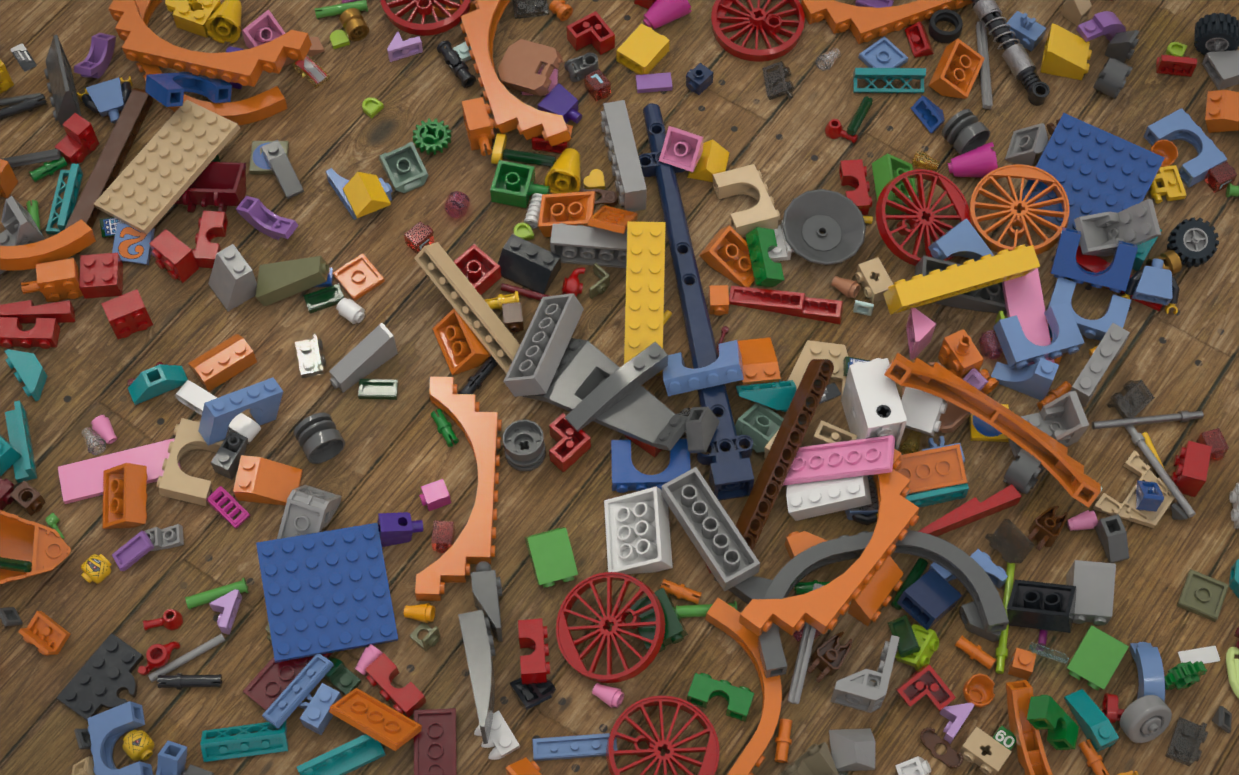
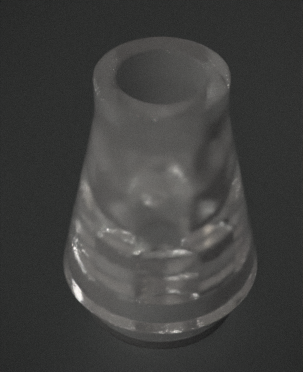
[816,48,841,71]
[81,427,106,455]

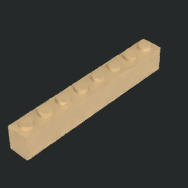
[414,242,520,374]

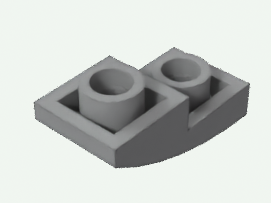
[145,524,184,551]

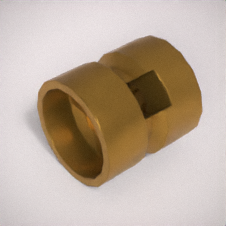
[339,8,370,41]
[1145,250,1182,275]

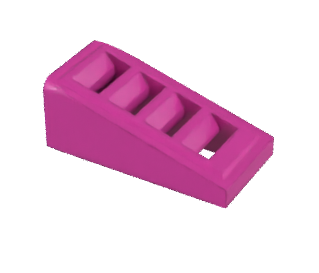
[207,486,250,529]

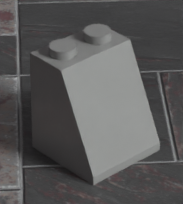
[208,244,257,311]
[1066,560,1116,625]

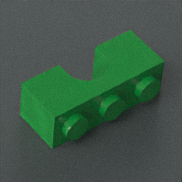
[746,227,784,287]
[687,673,754,722]
[1027,695,1079,750]

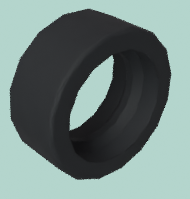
[928,9,963,43]

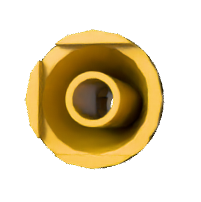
[206,0,242,44]
[544,148,581,194]

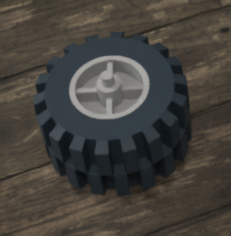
[1194,13,1239,55]
[1167,217,1219,268]

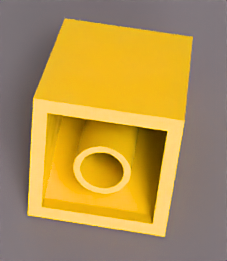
[1040,23,1092,80]

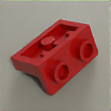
[1156,55,1197,77]

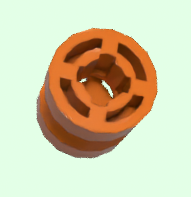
[549,0,573,21]
[979,368,999,395]

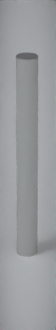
[148,633,226,682]

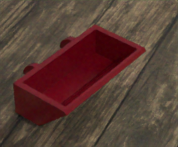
[175,162,246,213]

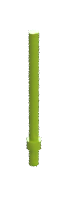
[995,559,1016,674]

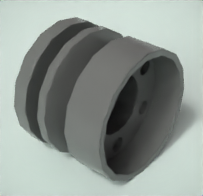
[941,109,991,155]
[293,413,345,464]
[503,420,546,471]

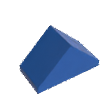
[1136,480,1164,512]

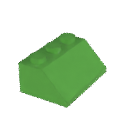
[872,153,917,215]

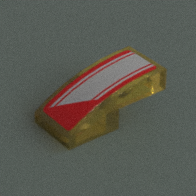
[292,55,330,88]

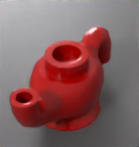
[562,267,585,297]
[138,641,180,676]

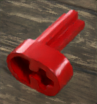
[1102,693,1125,723]

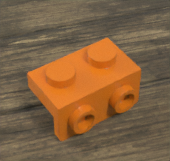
[18,611,71,656]

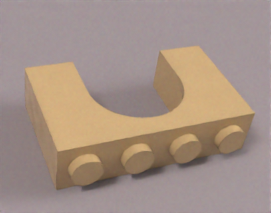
[713,164,781,238]
[156,418,228,506]

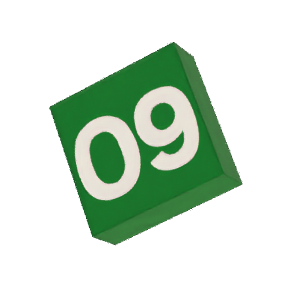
[993,725,1016,750]

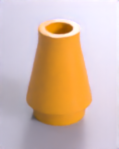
[404,603,435,624]

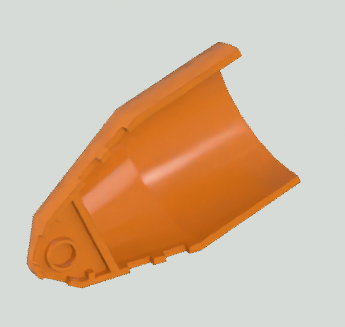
[0,510,71,585]

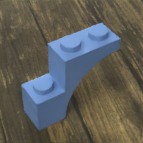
[928,549,1008,588]

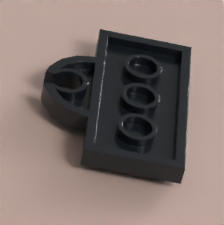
[56,633,144,722]

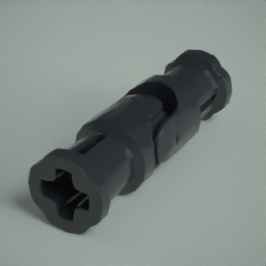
[437,40,476,88]

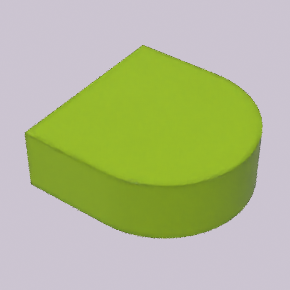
[330,30,350,49]
[1166,42,1187,57]
[362,97,384,118]
[514,222,534,241]

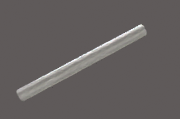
[976,21,993,109]
[787,583,824,704]

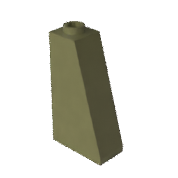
[256,256,330,306]

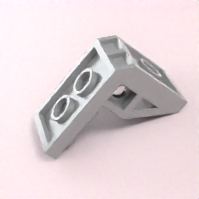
[0,196,45,275]
[1074,199,1161,257]
[1008,391,1089,458]
[277,485,342,539]
[830,635,900,713]

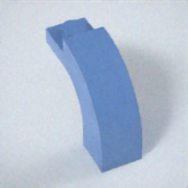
[1130,642,1165,702]
[156,741,187,775]

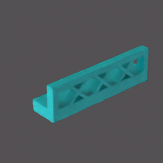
[853,68,926,93]
[46,163,83,234]
[5,400,37,483]
[906,483,969,508]
[200,720,289,762]
[297,734,386,775]

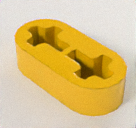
[491,133,507,165]

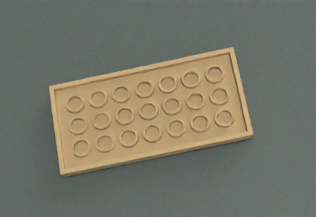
[94,100,240,235]

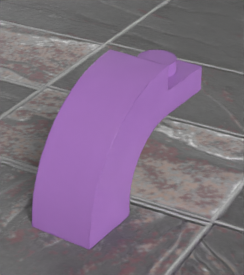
[1076,11,1126,42]
[74,33,116,78]
[236,196,299,240]

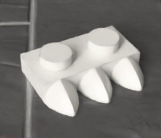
[474,711,520,760]

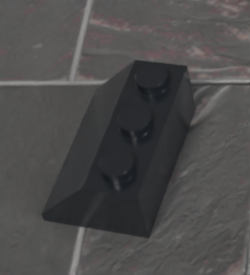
[498,234,561,294]
[1007,579,1076,633]

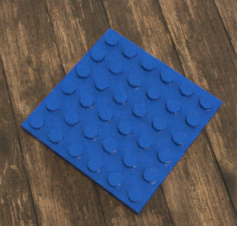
[1018,113,1165,230]
[256,523,398,663]

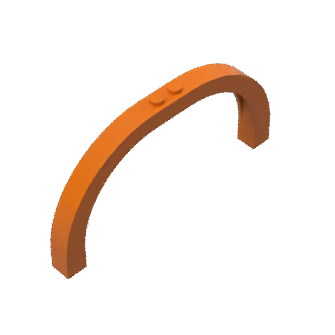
[135,0,288,125]
[0,219,96,271]
[705,598,782,775]

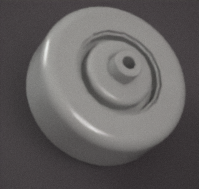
[1120,695,1172,743]

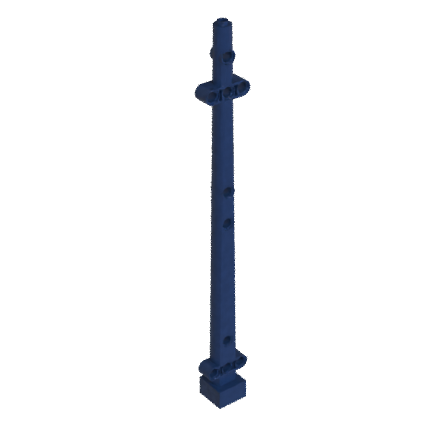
[639,103,754,501]

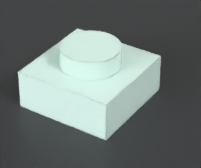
[453,41,472,62]

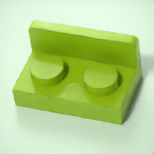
[895,624,940,671]

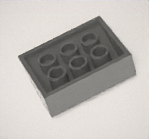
[44,35,82,127]

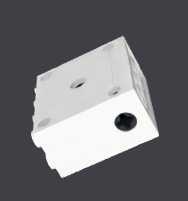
[841,358,907,450]

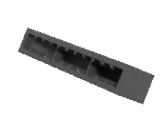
[565,342,668,432]

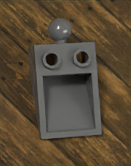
[471,561,503,642]

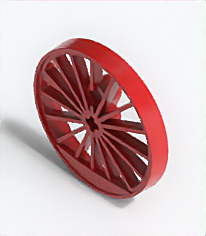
[380,0,472,36]
[711,0,805,62]
[876,169,971,266]
[556,572,665,683]
[606,695,720,775]

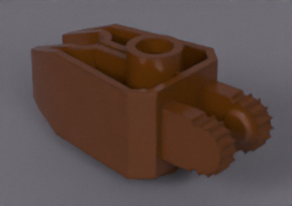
[1026,506,1068,551]
[806,632,852,683]

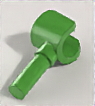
[46,513,64,539]

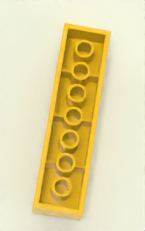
[624,221,666,376]
[883,244,1040,315]

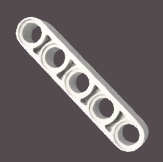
[175,380,261,444]

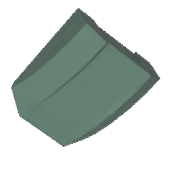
[379,142,429,193]
[735,402,784,452]

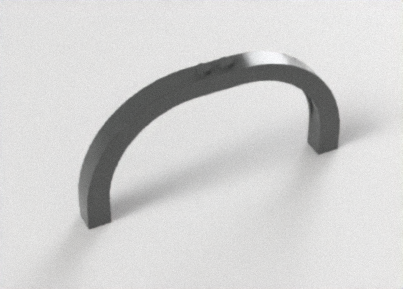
[758,530,1009,678]

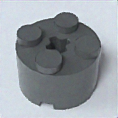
[1093,57,1133,99]
[1003,448,1045,495]

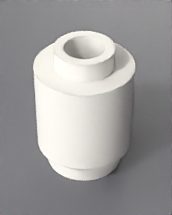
[336,298,365,324]

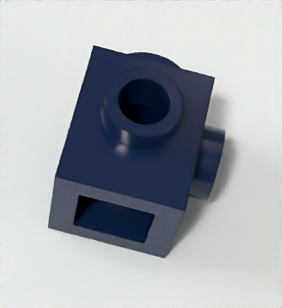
[686,63,714,95]

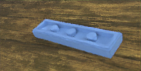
[262,653,334,728]
[532,733,617,761]

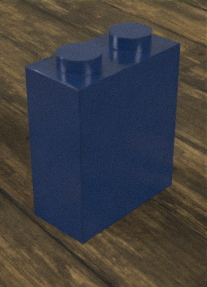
[897,568,962,630]

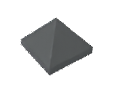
[1171,501,1189,520]
[0,607,23,626]
[1212,706,1232,733]
[74,728,91,749]

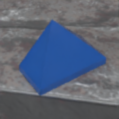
[911,96,945,134]

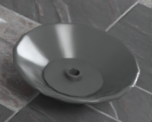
[782,189,866,265]

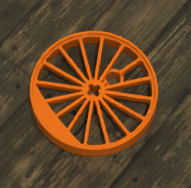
[969,164,1069,255]

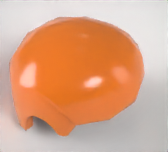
[1149,139,1178,167]
[963,673,995,708]

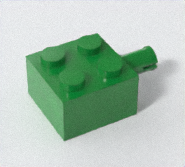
[490,160,550,208]

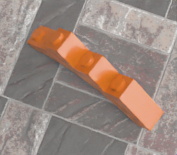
[1006,680,1053,775]

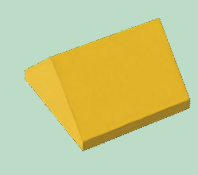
[688,139,729,182]
[343,172,391,218]

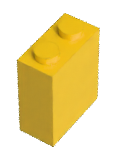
[616,23,670,75]

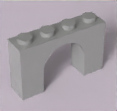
[1070,323,1130,407]

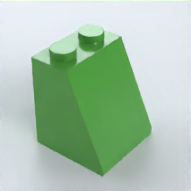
[524,527,578,588]
[1067,625,1129,691]

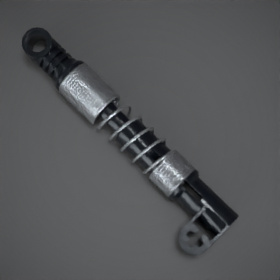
[971,0,1050,106]

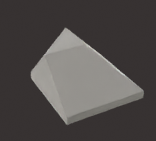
[1005,123,1049,166]
[829,728,875,771]

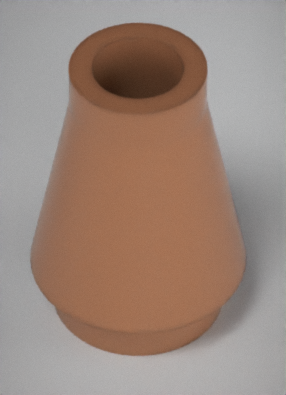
[831,276,860,298]

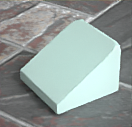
[853,300,874,316]

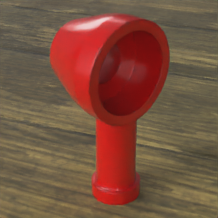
[825,119,858,143]
[143,609,183,631]

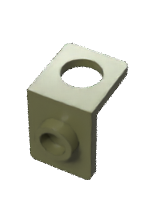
[589,263,610,299]
[410,622,440,651]

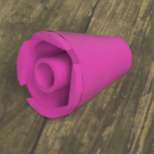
[643,0,692,30]
[948,142,998,178]

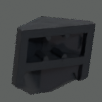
[510,678,556,710]

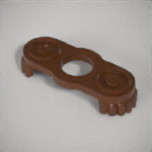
[578,188,618,207]
[920,727,963,769]

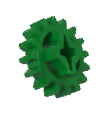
[412,118,452,155]
[1164,661,1207,690]

